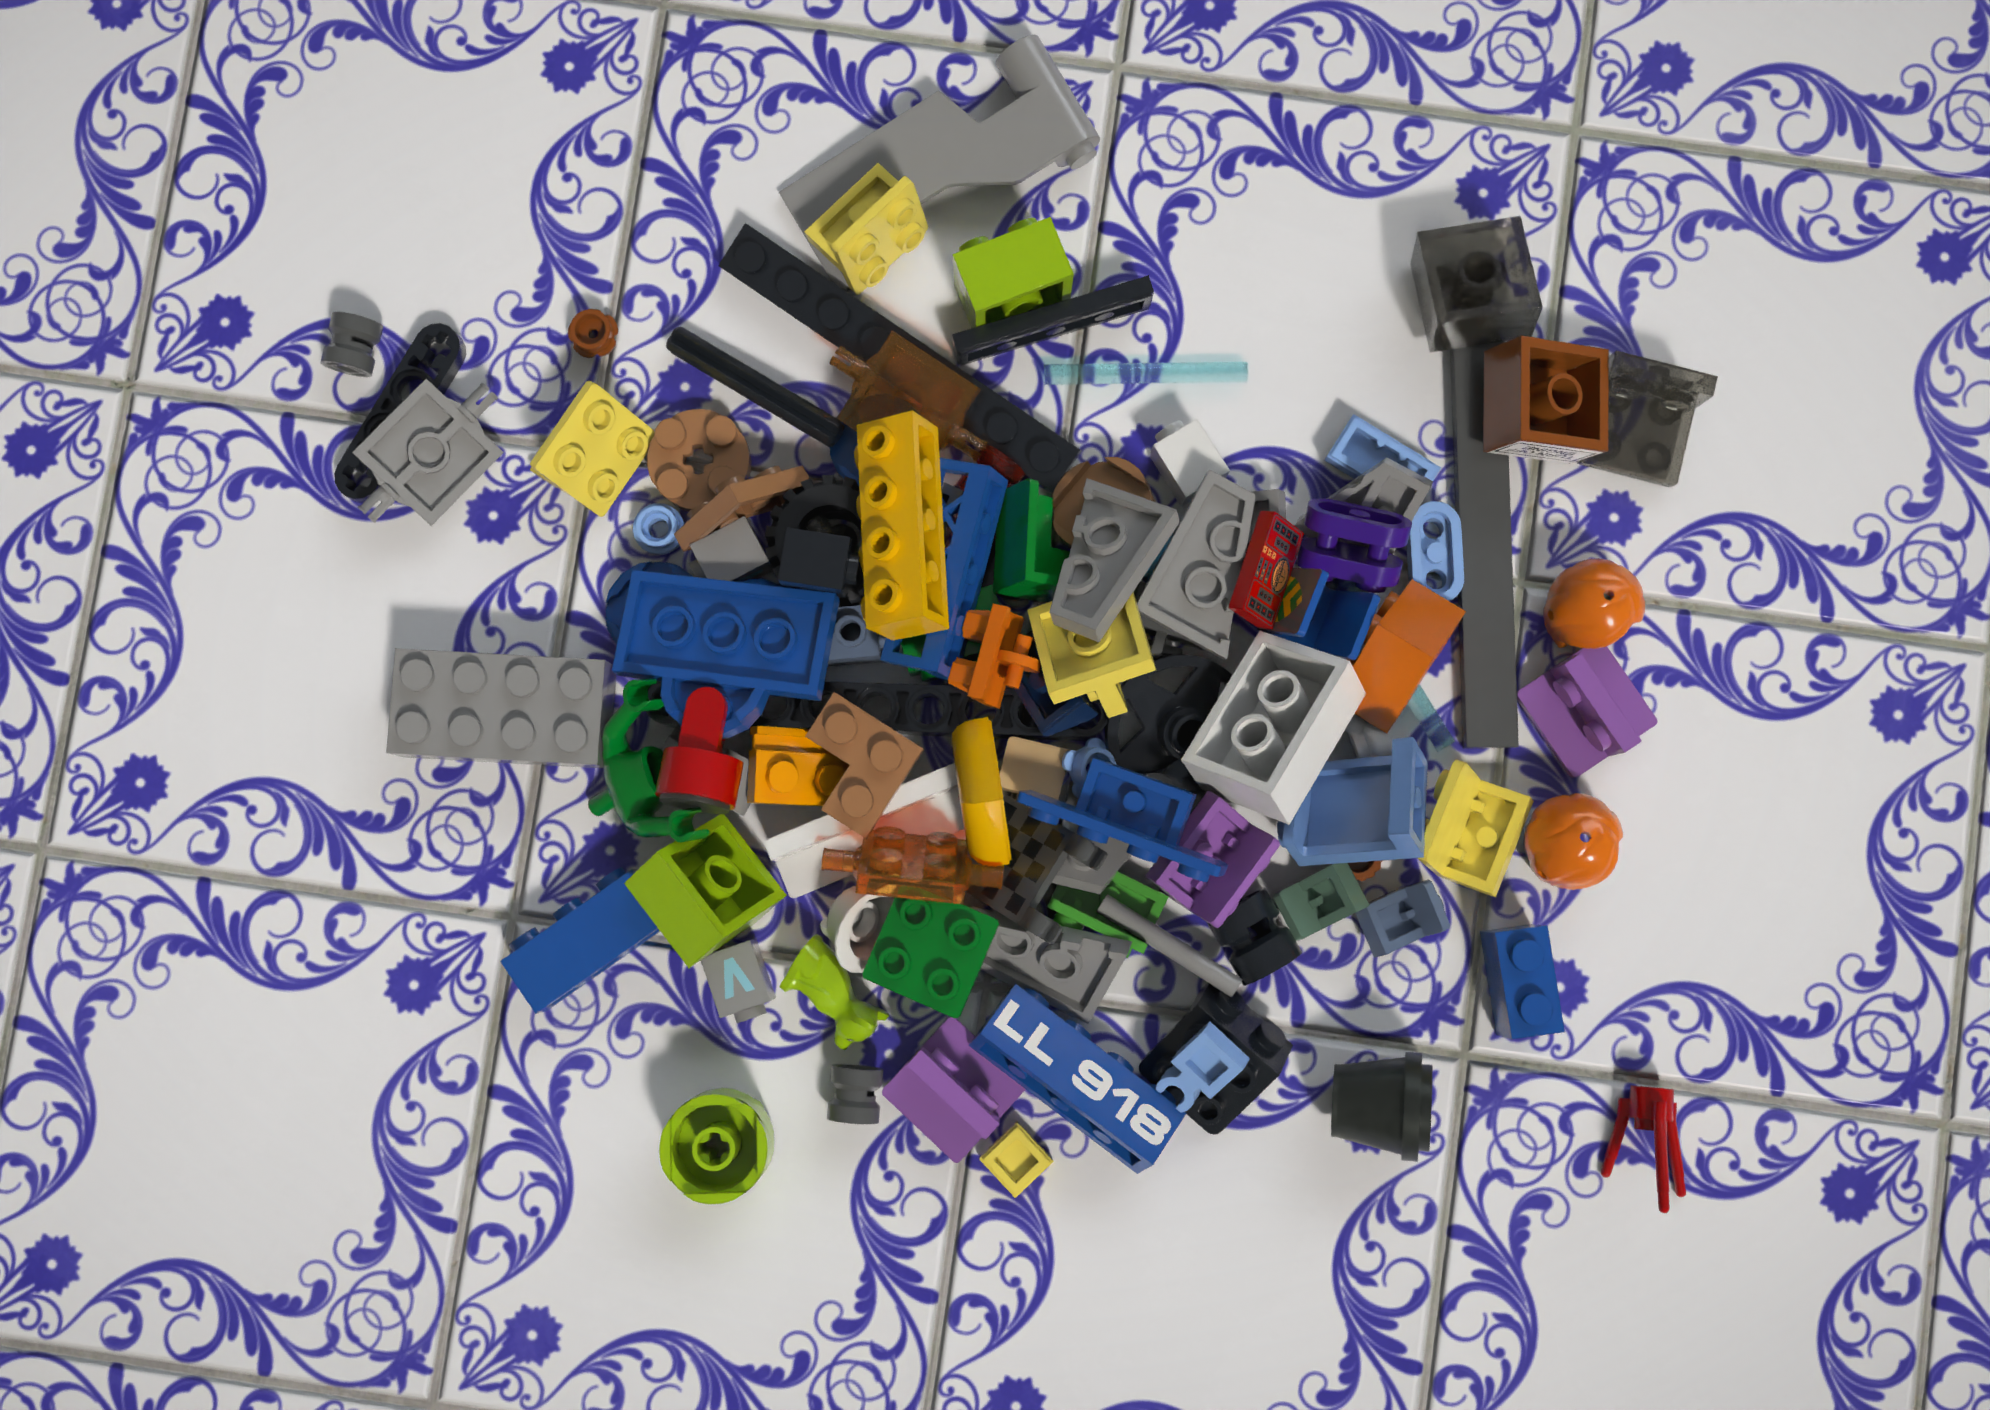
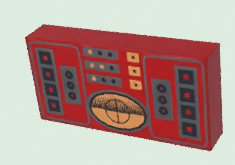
[1228,511,1304,629]

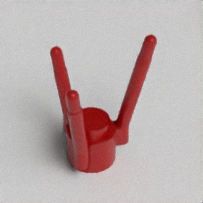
[1601,1085,1686,1213]

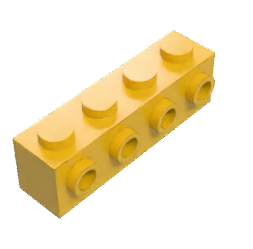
[854,410,949,641]

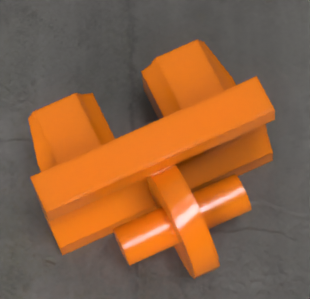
[948,603,1041,709]

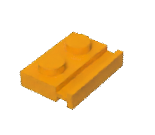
[747,726,849,807]

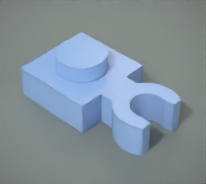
[1156,1021,1250,1113]

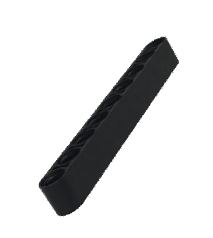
[646,681,1108,741]

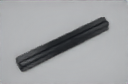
[666,327,845,447]

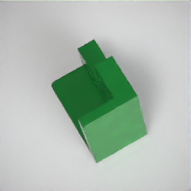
[993,478,1070,603]

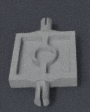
[352,379,504,526]

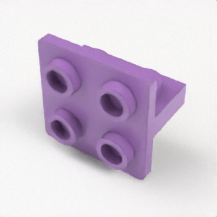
[1517,646,1658,778]
[1145,791,1280,928]
[882,1017,1026,1163]

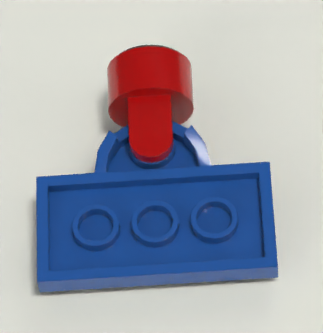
[612,570,840,814]

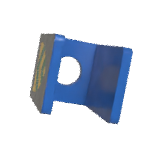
[1257,568,1380,660]

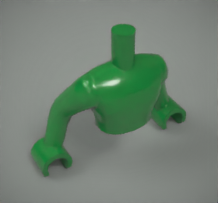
[588,678,709,842]

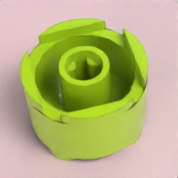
[659,1088,775,1204]

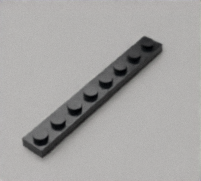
[718,223,1082,493]

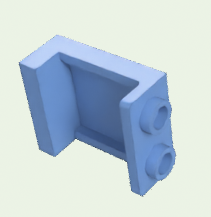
[1277,737,1428,866]

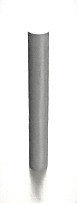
[1096,894,1242,997]

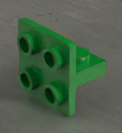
[862,880,999,1018]

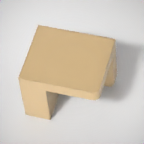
[1000,736,1069,800]

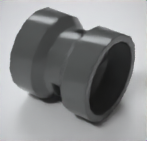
[320,312,383,377]
[827,1064,884,1124]

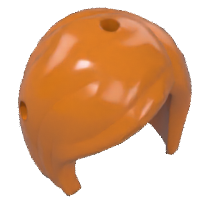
[1543,558,1645,649]
[1524,793,1623,890]

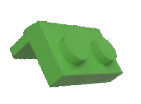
[1047,871,1169,958]

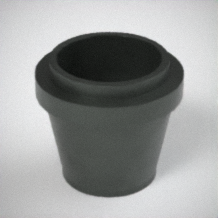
[1331,1052,1433,1162]

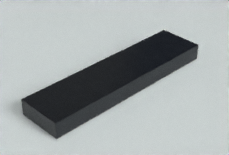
[952,275,1154,366]

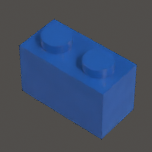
[1480,924,1565,1039]

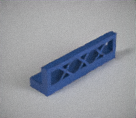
[880,458,1008,680]

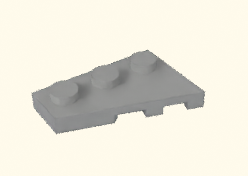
[1137,470,1256,660]
[1050,478,1180,642]
[970,906,1132,1024]

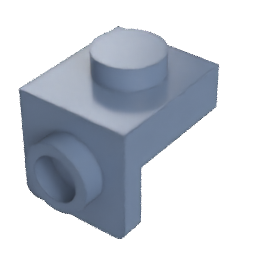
[1355,880,1450,958]

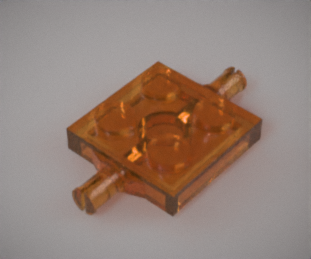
[830,330,987,461]
[821,826,1004,905]

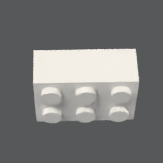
[1181,631,1366,825]

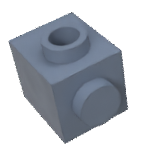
[828,605,886,667]

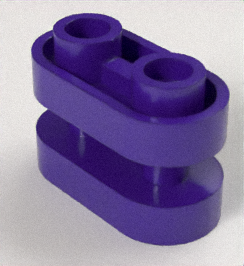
[1296,498,1412,593]

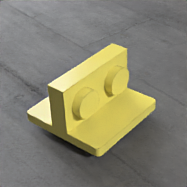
[804,163,928,295]
[530,381,655,517]

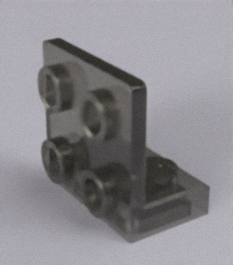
[1576,350,1718,487]

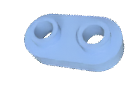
[1407,501,1464,601]

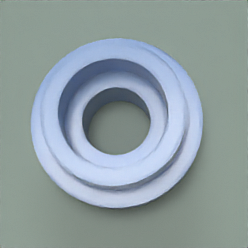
[633,503,684,555]

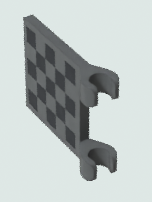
[952,794,1108,945]

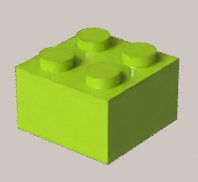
[952,217,1074,328]
[624,814,787,968]

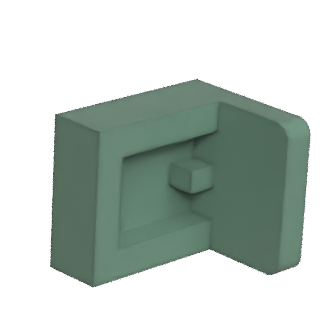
[1273,863,1370,941]

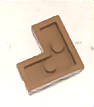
[674,465,809,552]
[805,692,924,839]

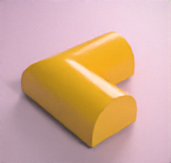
[951,717,1012,866]

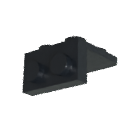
[1139,982,1293,1135]

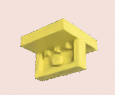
[1027,592,1156,718]

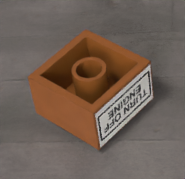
[1483,335,1609,464]

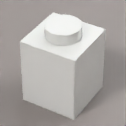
[1149,419,1230,507]

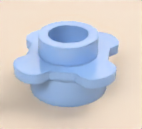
[1062,738,1116,798]

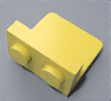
[1418,759,1534,898]

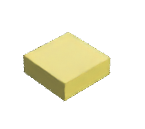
[979,1121,1054,1198]

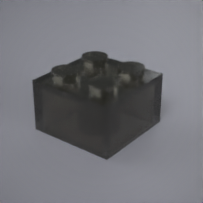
[1410,216,1543,353]

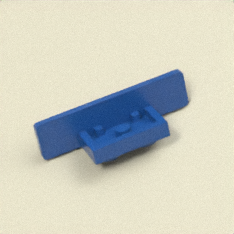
[1016,758,1228,882]

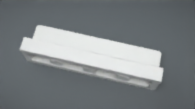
[763,763,964,898]

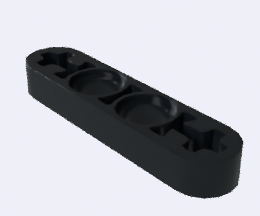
[334,323,466,504]

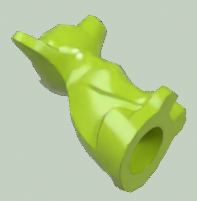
[779,934,889,1050]

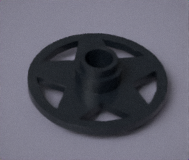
[1105,654,1232,794]

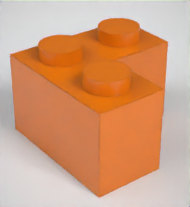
[1346,579,1466,734]

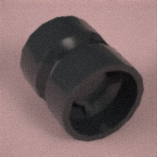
[1207,888,1302,986]

